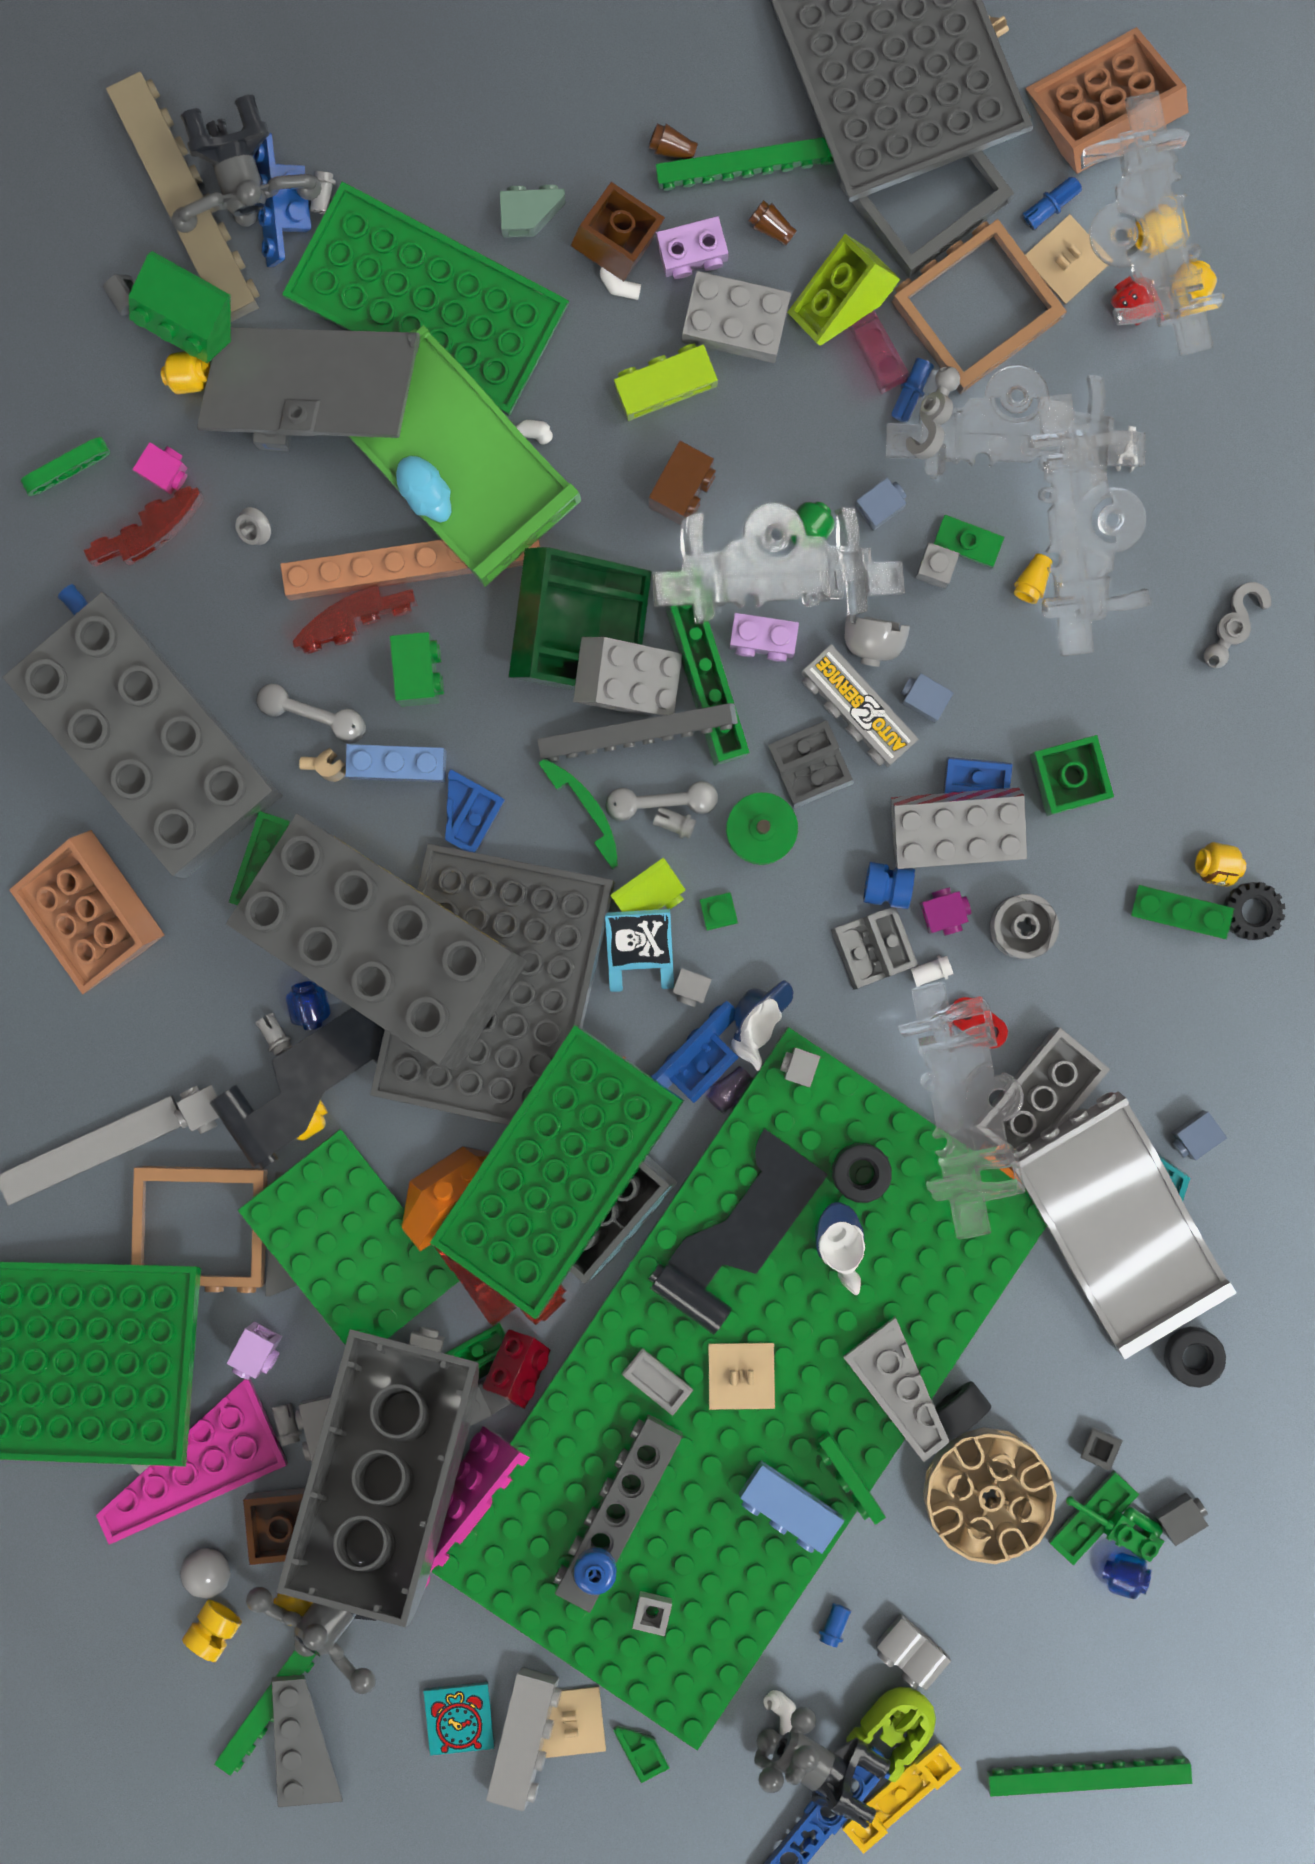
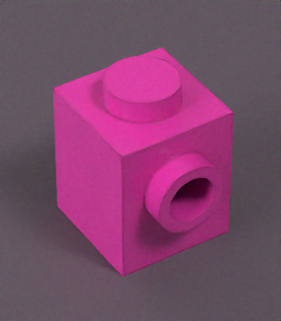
[133,442,187,495]

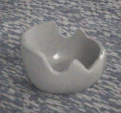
[180,1548,231,1599]

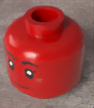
[1111,276,1159,326]

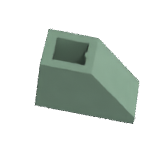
[500,185,566,238]

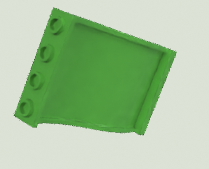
[348,325,581,587]

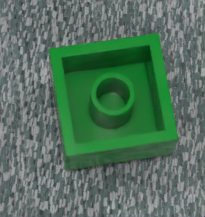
[390,632,444,707]
[1030,735,1114,816]

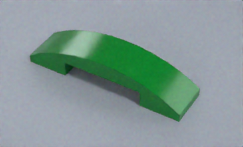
[539,759,618,870]

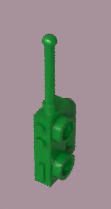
[1066,1496,1165,1562]

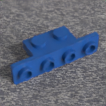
[253,133,311,267]
[650,1001,739,1103]

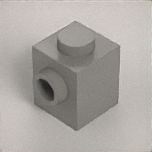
[174,1085,219,1135]

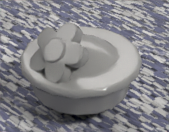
[235,507,271,545]

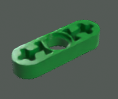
[21,437,110,496]

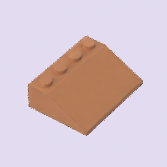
[1025,27,1189,174]
[9,830,165,995]

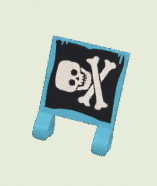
[605,909,674,992]

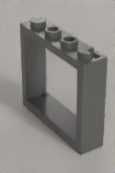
[840,151,1014,278]

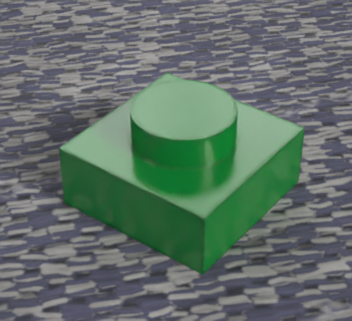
[699,892,738,931]

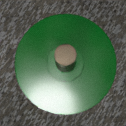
[726,792,798,865]

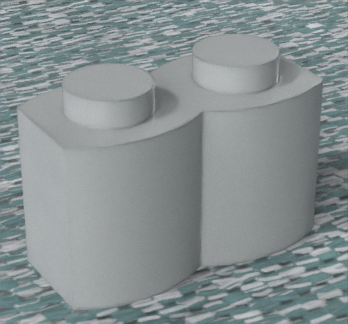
[876,1614,951,1690]

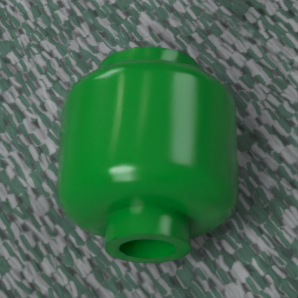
[787,502,835,550]

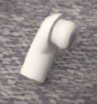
[600,267,641,300]
[515,419,553,445]
[763,1690,796,1735]

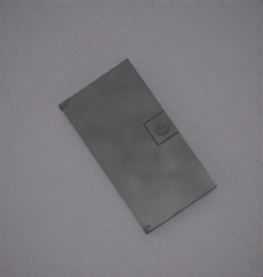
[197,328,420,438]

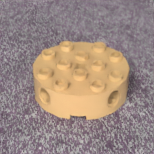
[923,1427,1057,1564]

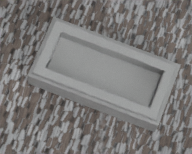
[622,1348,693,1416]

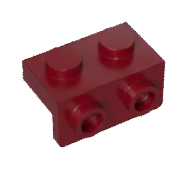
[483,1329,551,1409]

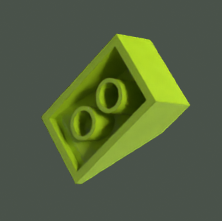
[787,234,900,346]

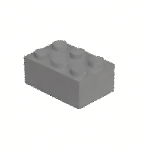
[682,271,791,363]
[573,637,682,717]

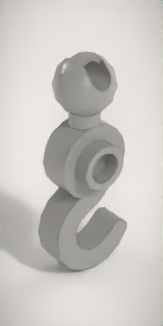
[906,366,960,460]
[1204,582,1271,668]

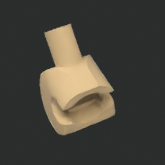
[299,748,346,782]

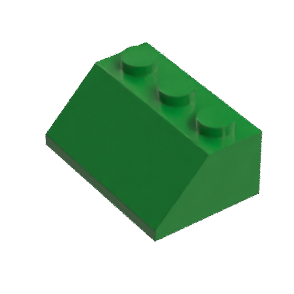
[128,251,231,363]

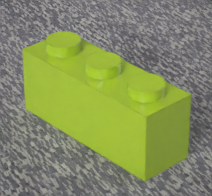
[614,344,718,421]

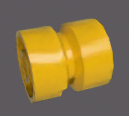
[182,1599,242,1662]

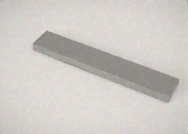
[0,1096,181,1206]

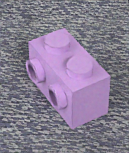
[656,216,728,279]
[729,613,799,662]
[227,1322,282,1380]

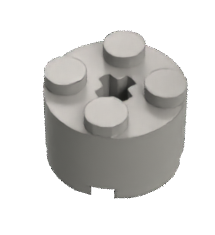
[990,894,1059,959]

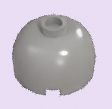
[844,614,910,667]

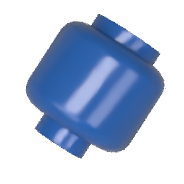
[573,1548,617,1595]

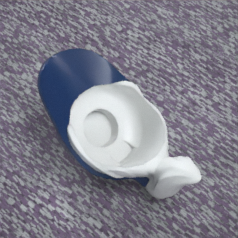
[731,980,794,1071]
[815,1202,865,1295]

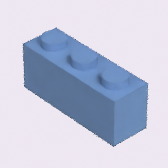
[345,744,447,783]
[739,1460,844,1554]

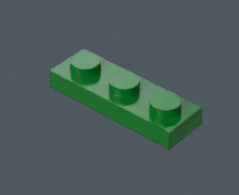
[228,811,290,905]
[1131,885,1235,940]
[817,1431,886,1525]
[1048,1470,1139,1566]

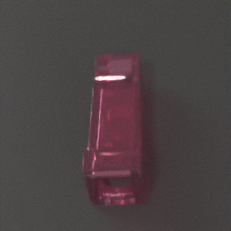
[849,311,909,394]

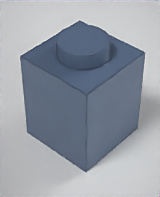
[854,477,907,531]
[901,673,954,723]
[1171,1110,1227,1161]

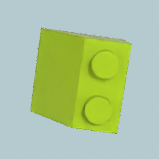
[610,857,686,912]

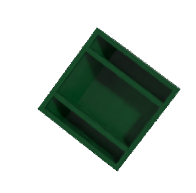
[508,547,652,691]

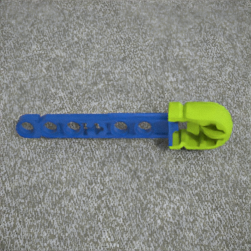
[764,1687,936,1864]

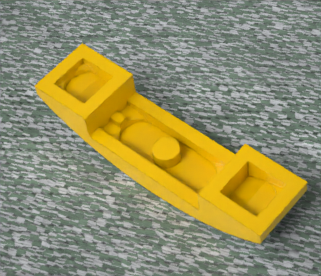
[842,1743,962,1854]

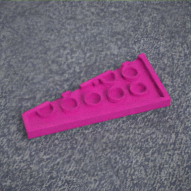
[96,1378,288,1545]
[425,1426,530,1588]

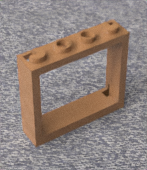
[892,219,1067,394]
[131,1166,268,1293]

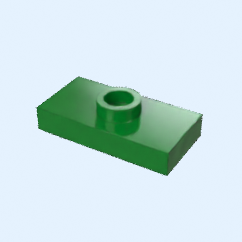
[933,515,1005,568]

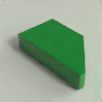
[613,1725,670,1783]

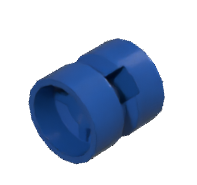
[863,862,915,909]

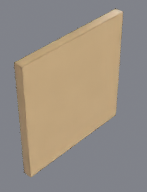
[1025,214,1113,305]
[709,1343,775,1410]
[542,1686,606,1758]

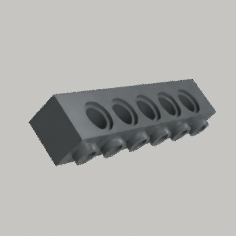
[553,1414,682,1613]

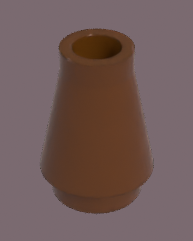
[648,123,698,159]
[748,200,797,246]

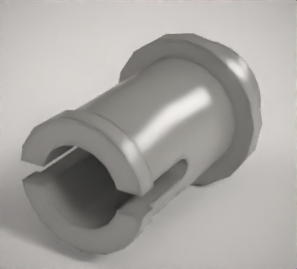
[310,171,336,214]
[653,807,696,839]
[255,1013,292,1056]
[271,1403,302,1446]

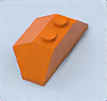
[402,1146,490,1251]

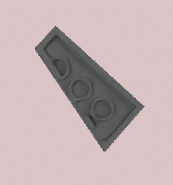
[272,1675,343,1807]

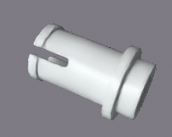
[911,955,953,987]

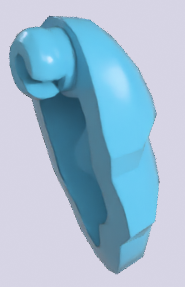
[396,456,451,523]

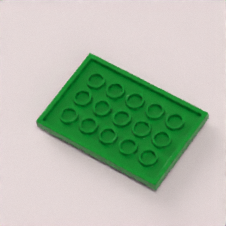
[237,1129,460,1345]

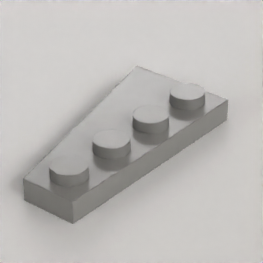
[843,1316,949,1462]

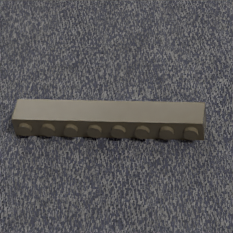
[106,71,260,322]

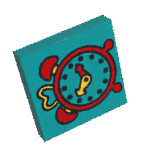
[423,1682,495,1756]

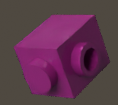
[919,887,972,936]

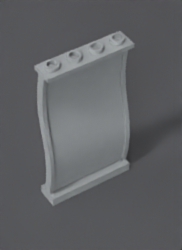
[1006,1091,1236,1359]

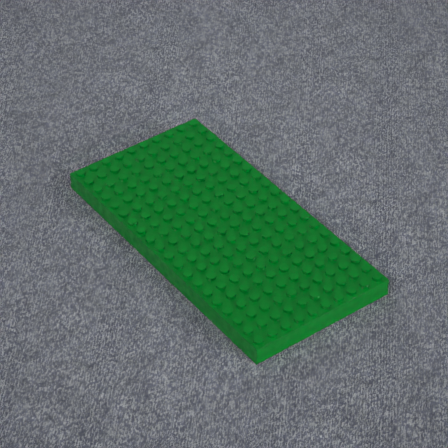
[431,1027,1047,1751]

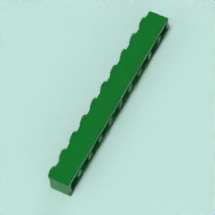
[656,137,833,191]
[214,1650,320,1776]
[987,1756,1193,1797]

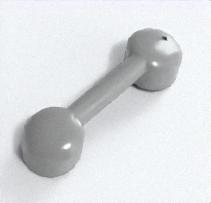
[256,683,366,743]
[605,781,718,821]

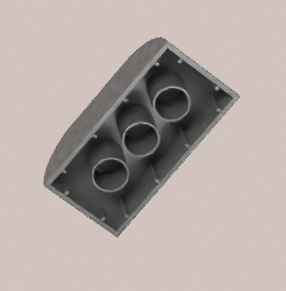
[276,1329,479,1628]

